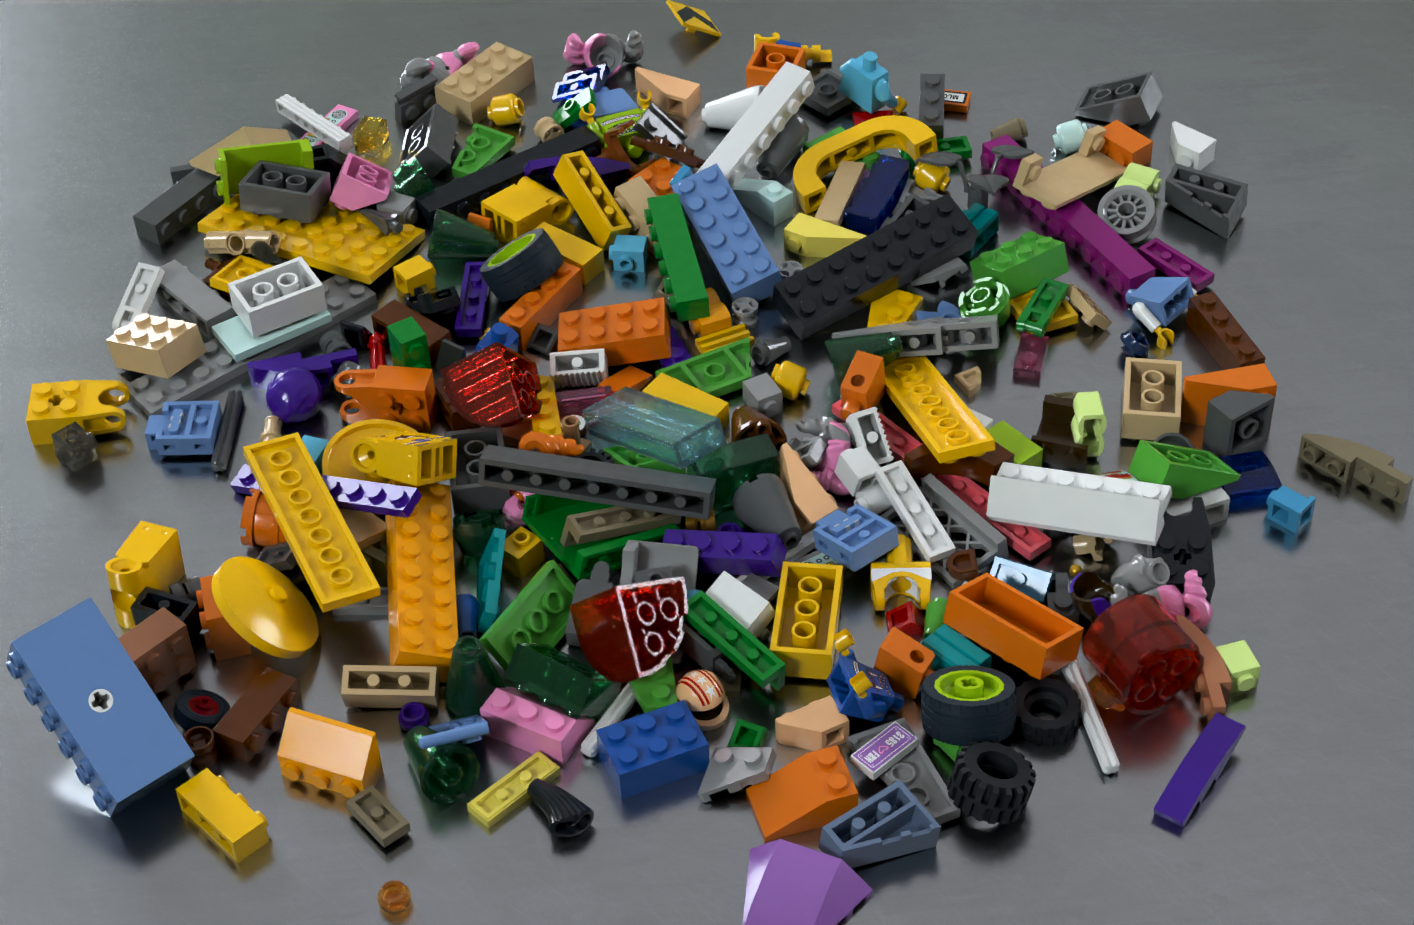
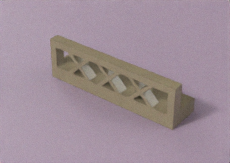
[560,506,682,547]

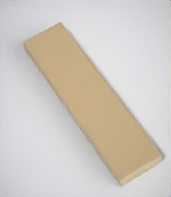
[814,161,866,226]

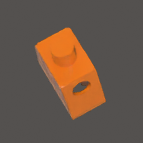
[840,350,886,420]
[874,627,936,699]

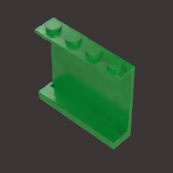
[522,494,680,580]

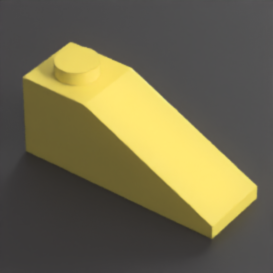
[784,212,866,258]

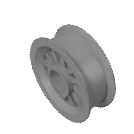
[1098,185,1157,244]

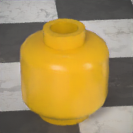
[487,93,525,127]
[912,162,951,193]
[770,360,811,401]

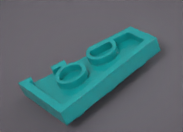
[476,528,506,634]

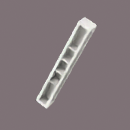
[275,94,353,153]

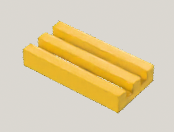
[695,323,755,354]

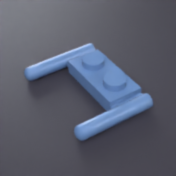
[412,714,489,749]

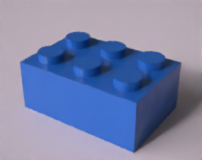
[596,700,710,800]

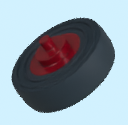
[173,689,230,730]

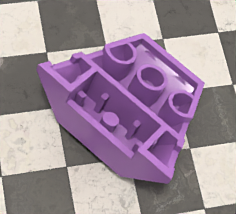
[742,839,873,925]

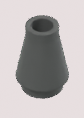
[750,336,792,366]

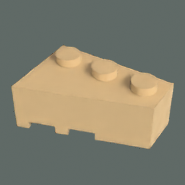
[613,176,657,256]

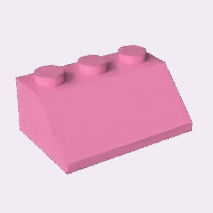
[329,152,394,211]
[480,687,595,767]

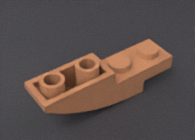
[1169,615,1232,722]

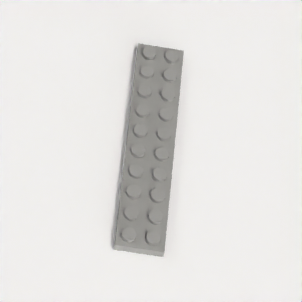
[126,275,377,417]

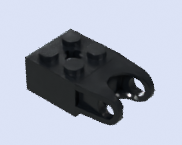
[1146,497,1215,600]

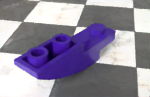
[247,348,359,390]

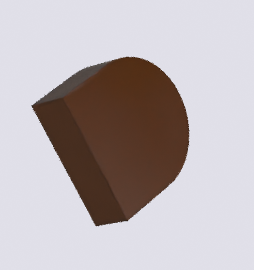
[947,549,979,581]

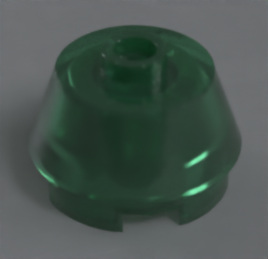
[391,156,436,198]
[452,509,509,558]

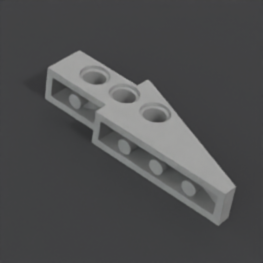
[832,315,1000,362]

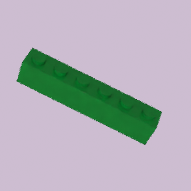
[644,193,710,322]

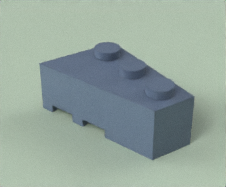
[818,779,941,868]

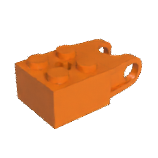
[334,365,438,432]

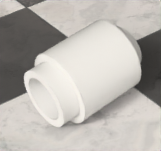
[854,483,893,515]

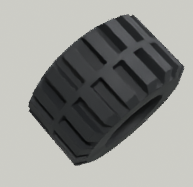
[947,741,1036,824]

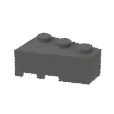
[1165,163,1248,240]

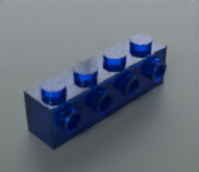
[843,154,910,236]

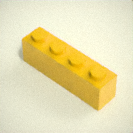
[553,150,632,251]

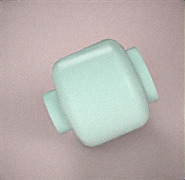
[1052,119,1087,155]

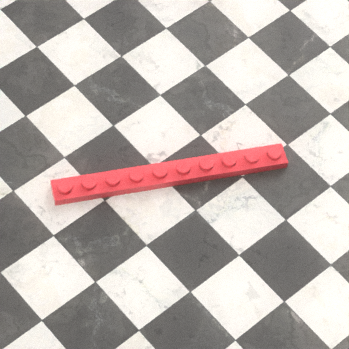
[832,399,1051,561]

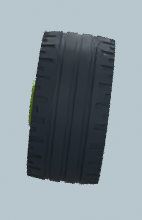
[479,228,564,302]
[921,665,1017,746]

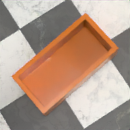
[558,297,671,367]
[943,573,1084,680]

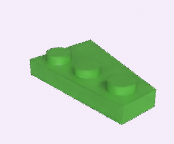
[452,123,515,178]

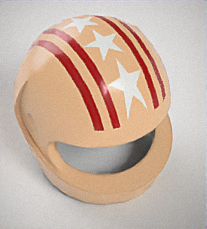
[676,669,729,731]

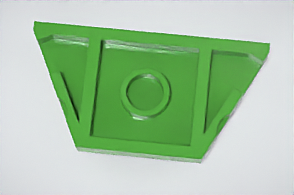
[655,337,751,397]

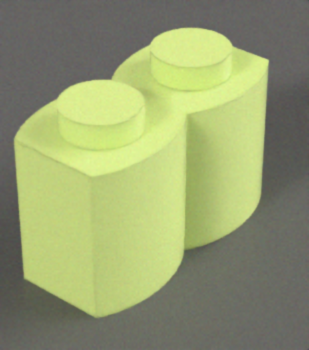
[1114,162,1162,198]
[1071,391,1107,457]

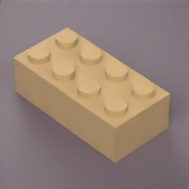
[434,42,535,126]

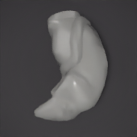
[1111,554,1170,598]

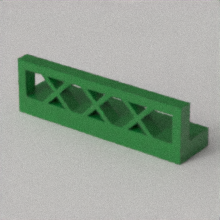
[679,590,786,690]

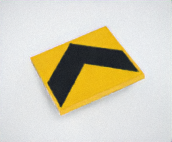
[666,0,721,37]

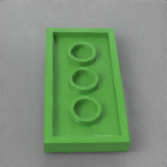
[479,560,575,685]

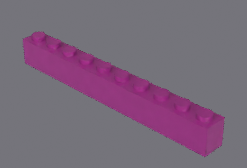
[980,135,1156,297]

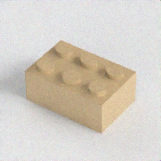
[105,313,207,379]
[1121,357,1182,440]

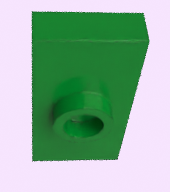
[553,86,596,130]

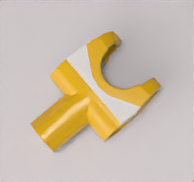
[870,534,932,611]

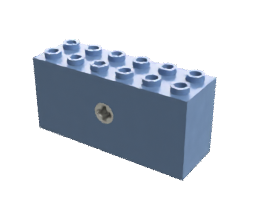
[6,597,195,817]

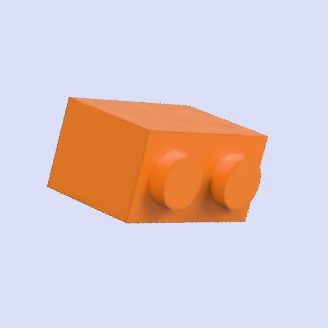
[1099,120,1153,167]

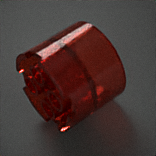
[1082,594,1204,715]

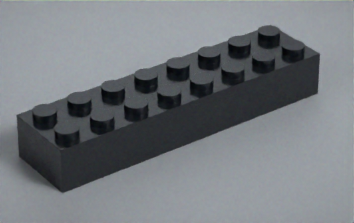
[772,193,978,341]

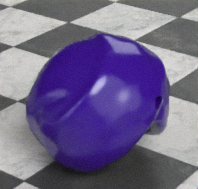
[265,367,322,424]

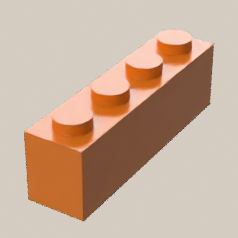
[499,262,583,352]

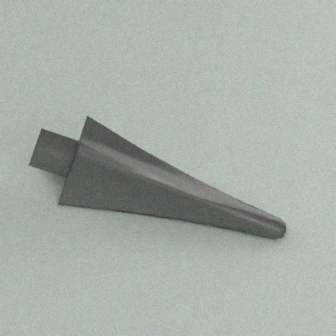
[356,207,403,236]

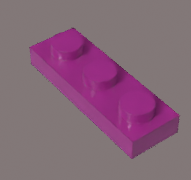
[1138,237,1215,293]

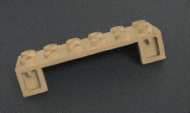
[1012,125,1127,210]

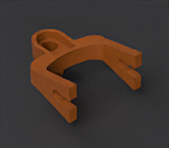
[596,119,657,176]

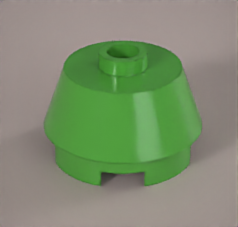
[958,277,1011,327]

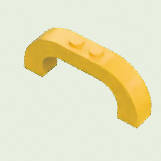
[793,115,938,215]

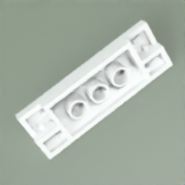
[986,462,1172,546]

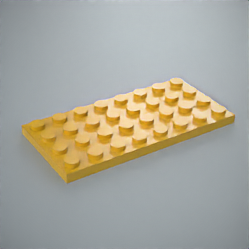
[198,193,425,285]

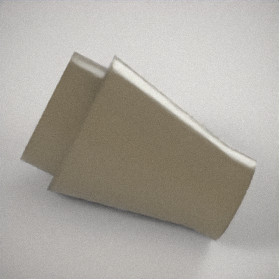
[990,117,1028,141]

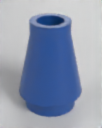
[456,594,480,640]

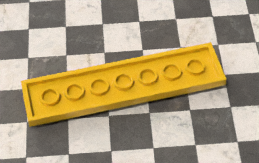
[884,356,995,463]
[243,432,380,613]

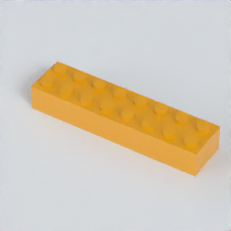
[386,480,459,683]

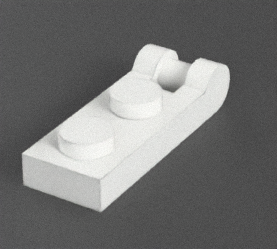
[112,262,165,331]

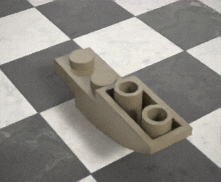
[1298,433,1413,505]

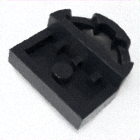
[403,284,461,314]

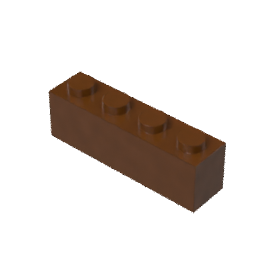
[1186,291,1266,370]

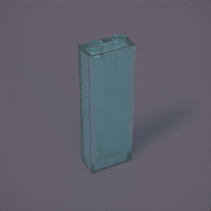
[582,387,727,470]

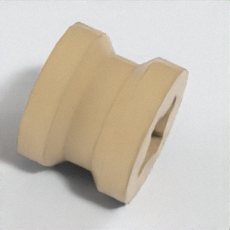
[534,117,564,143]

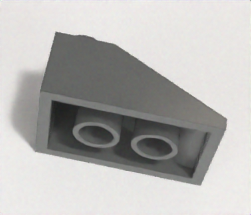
[1074,71,1163,126]

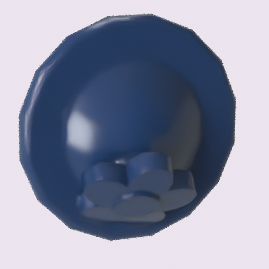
[1120,329,1150,358]

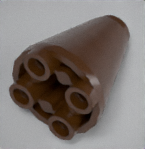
[731,406,789,474]

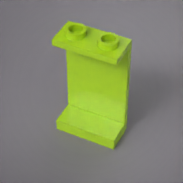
[214,139,314,205]

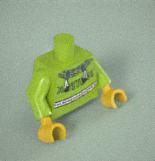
[579,90,652,158]

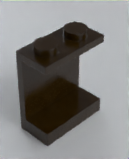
[1031,394,1089,470]

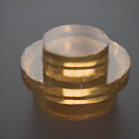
[377,880,411,913]

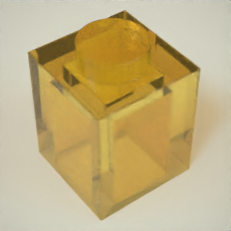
[353,116,389,156]

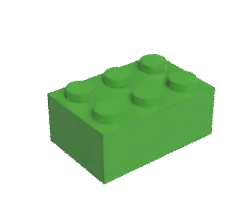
[970,231,1069,300]

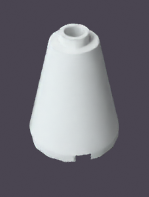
[702,85,765,130]

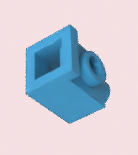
[1266,485,1316,534]

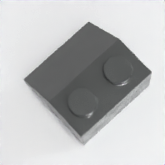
[1203,390,1275,462]

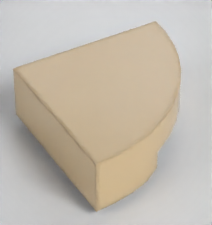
[954,366,982,398]

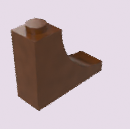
[903,442,1015,487]

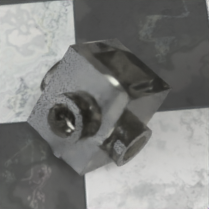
[51,422,98,471]

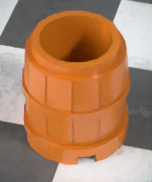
[240,488,287,546]

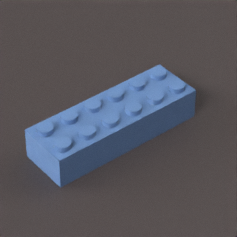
[671,163,782,302]

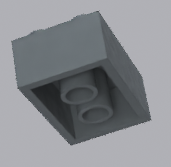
[238,160,331,223]
[445,425,510,515]

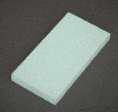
[212,310,332,362]

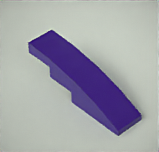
[523,156,630,181]
[1153,713,1246,828]

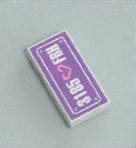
[850,721,918,781]

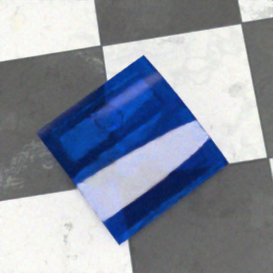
[551,64,610,103]
[1218,450,1282,500]

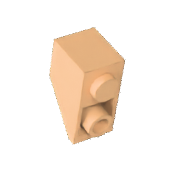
[775,695,849,751]

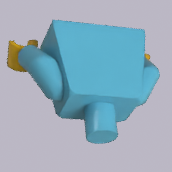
[838,51,908,114]

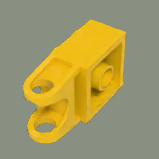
[26,380,130,445]

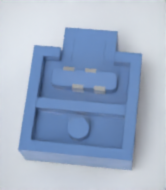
[145,401,223,455]
[813,504,899,572]

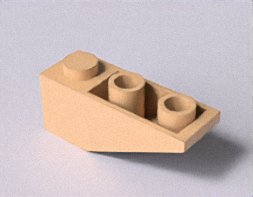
[635,67,701,119]
[776,442,839,535]

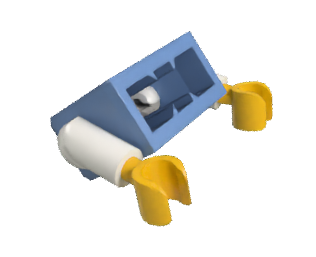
[1125,277,1197,350]

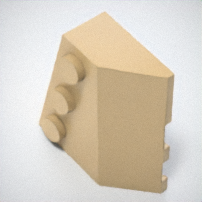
[189,126,292,176]

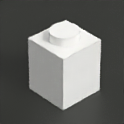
[834,445,880,497]

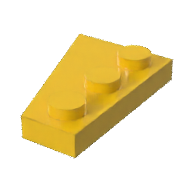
[867,289,923,328]

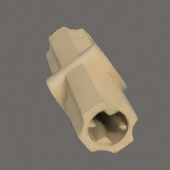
[204,229,281,255]

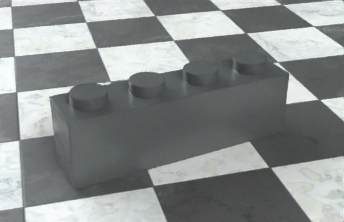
[133,168,223,246]

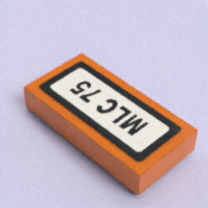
[919,89,971,113]

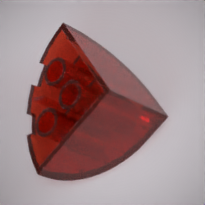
[440,342,542,429]
[569,576,688,683]

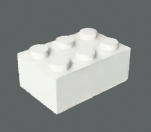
[228,256,327,337]

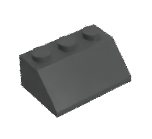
[396,103,458,177]

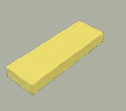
[467,750,561,829]

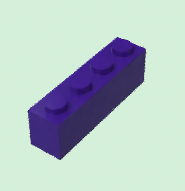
[662,529,787,577]

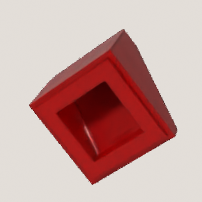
[886,600,925,636]

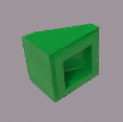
[727,718,771,747]

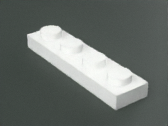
[875,460,956,563]

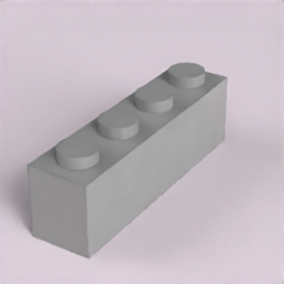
[155,259,237,341]

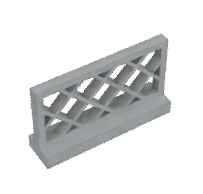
[880,473,1009,589]

